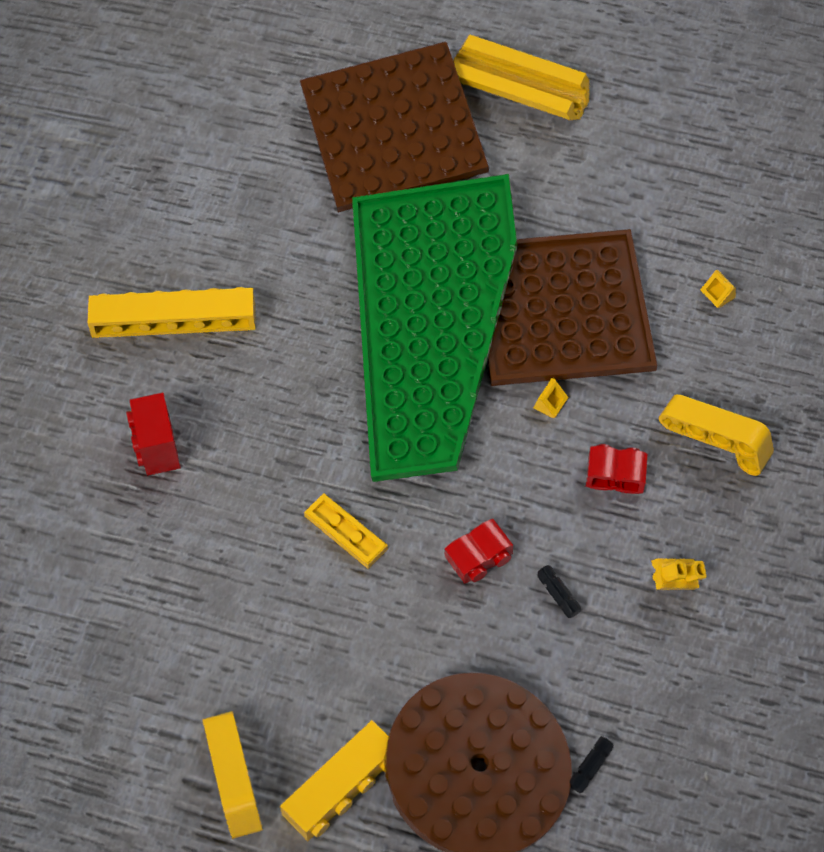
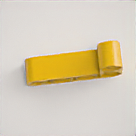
[659,394,774,476]
[202,711,263,839]

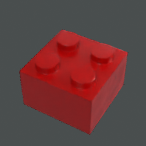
[126,392,181,476]

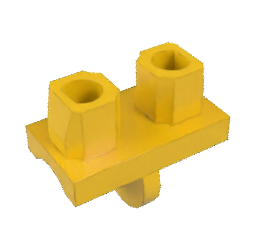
[651,558,706,590]

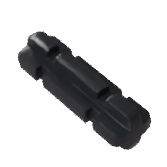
[537,565,581,618]
[570,736,614,793]

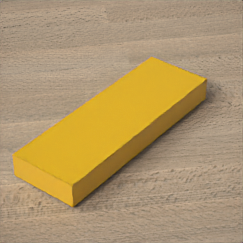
[304,493,388,569]

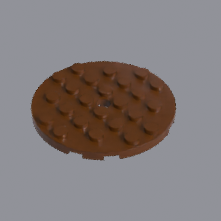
[384,673,572,852]

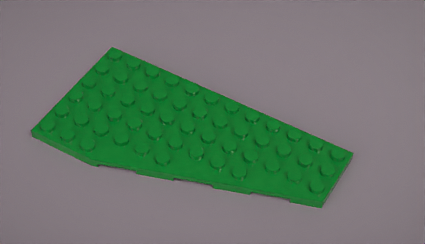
[352,174,518,482]

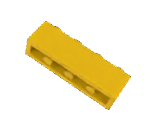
[280,720,388,841]

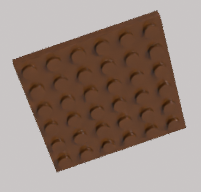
[300,41,489,213]
[487,229,658,386]

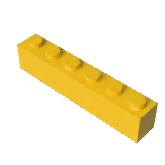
[87,287,256,338]

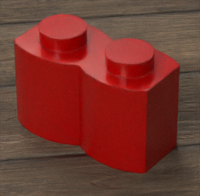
[586,444,648,494]
[444,519,513,584]

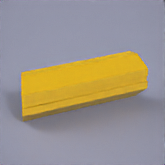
[453,34,589,120]

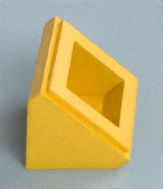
[700,270,736,308]
[533,378,569,418]

